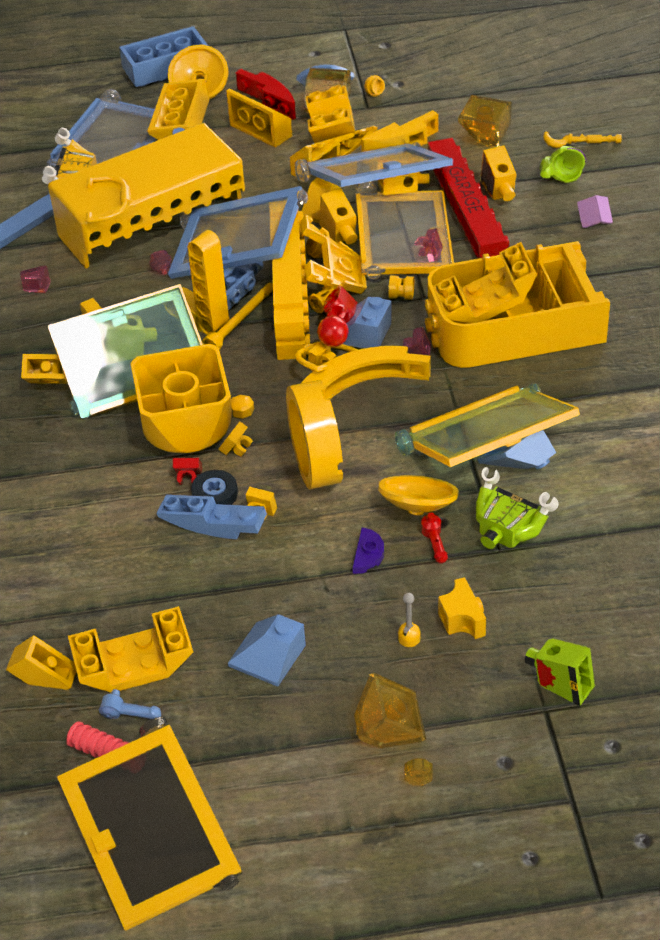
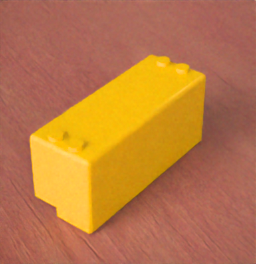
[48,123,245,268]

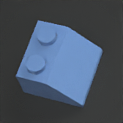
[343,297,391,348]

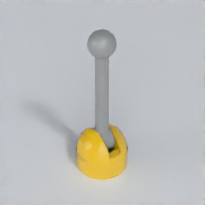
[398,593,421,647]

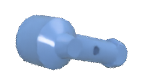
[99,689,161,721]

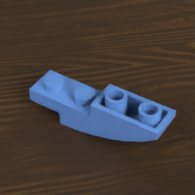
[156,495,267,539]

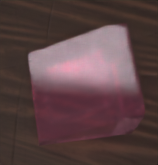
[20,266,50,293]

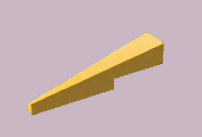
[290,126,378,181]

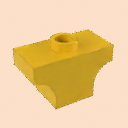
[438,577,486,639]

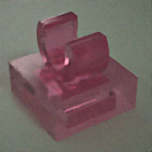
[415,228,443,262]
[403,327,431,356]

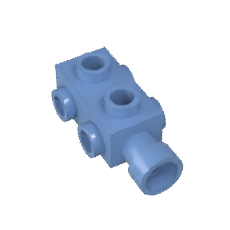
[223,262,263,310]

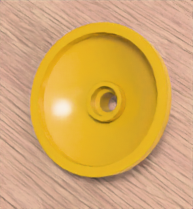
[168,45,229,100]
[378,475,459,515]

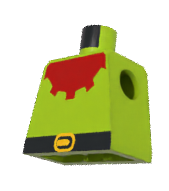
[525,638,595,706]

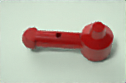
[421,512,448,563]

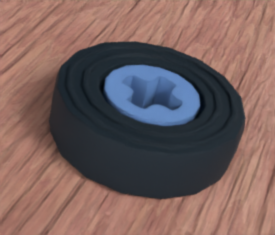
[191,469,238,505]

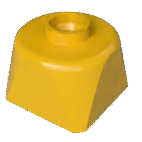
[131,344,232,453]

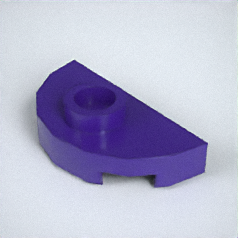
[353,527,384,574]

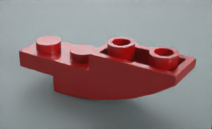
[236,69,296,120]

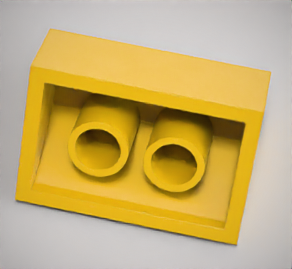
[226,89,292,148]

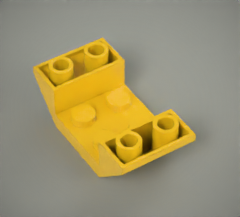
[306,85,355,143]
[433,242,537,323]
[68,606,193,692]

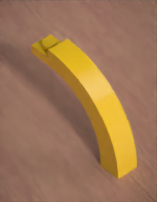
[302,346,431,400]

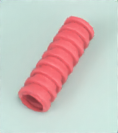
[67,721,147,775]

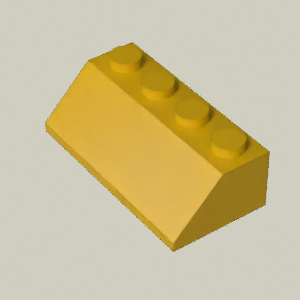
[148,79,209,140]

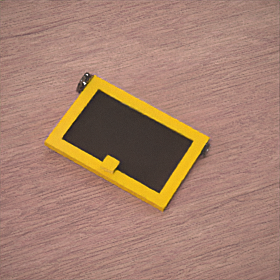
[57,717,242,931]

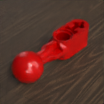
[317,285,358,347]

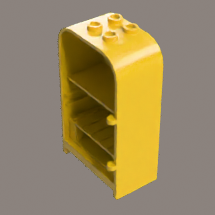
[425,241,610,368]

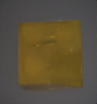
[458,95,512,147]

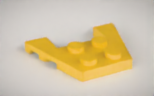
[301,215,367,294]

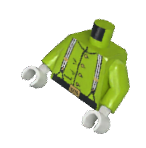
[476,467,558,549]

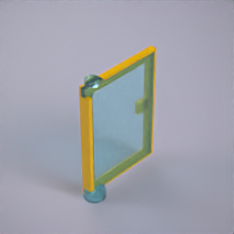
[48,284,203,420]
[395,383,580,467]

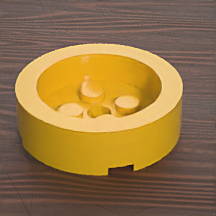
[286,380,343,490]

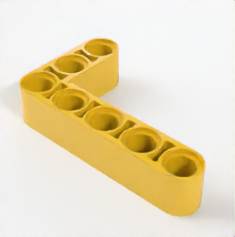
[163,230,229,335]

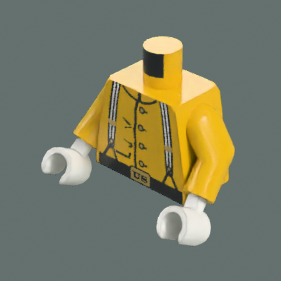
[42,128,97,184]

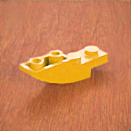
[361,110,438,152]

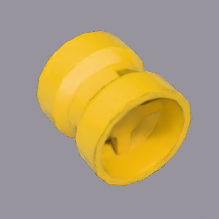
[389,275,415,300]

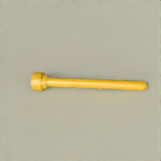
[202,282,273,350]

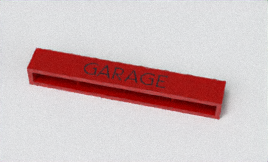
[428,138,509,259]

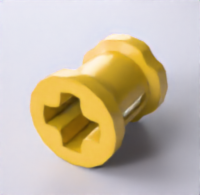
[308,285,335,313]

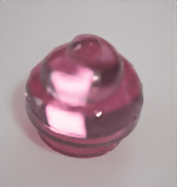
[149,250,172,275]

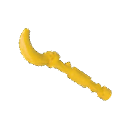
[543,132,622,148]

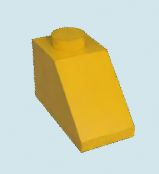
[302,177,341,223]
[6,635,77,690]

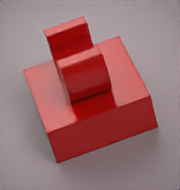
[173,458,202,485]

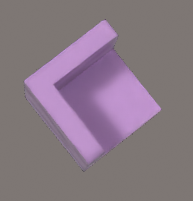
[577,195,613,228]

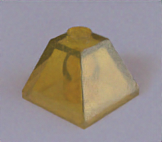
[354,672,426,749]

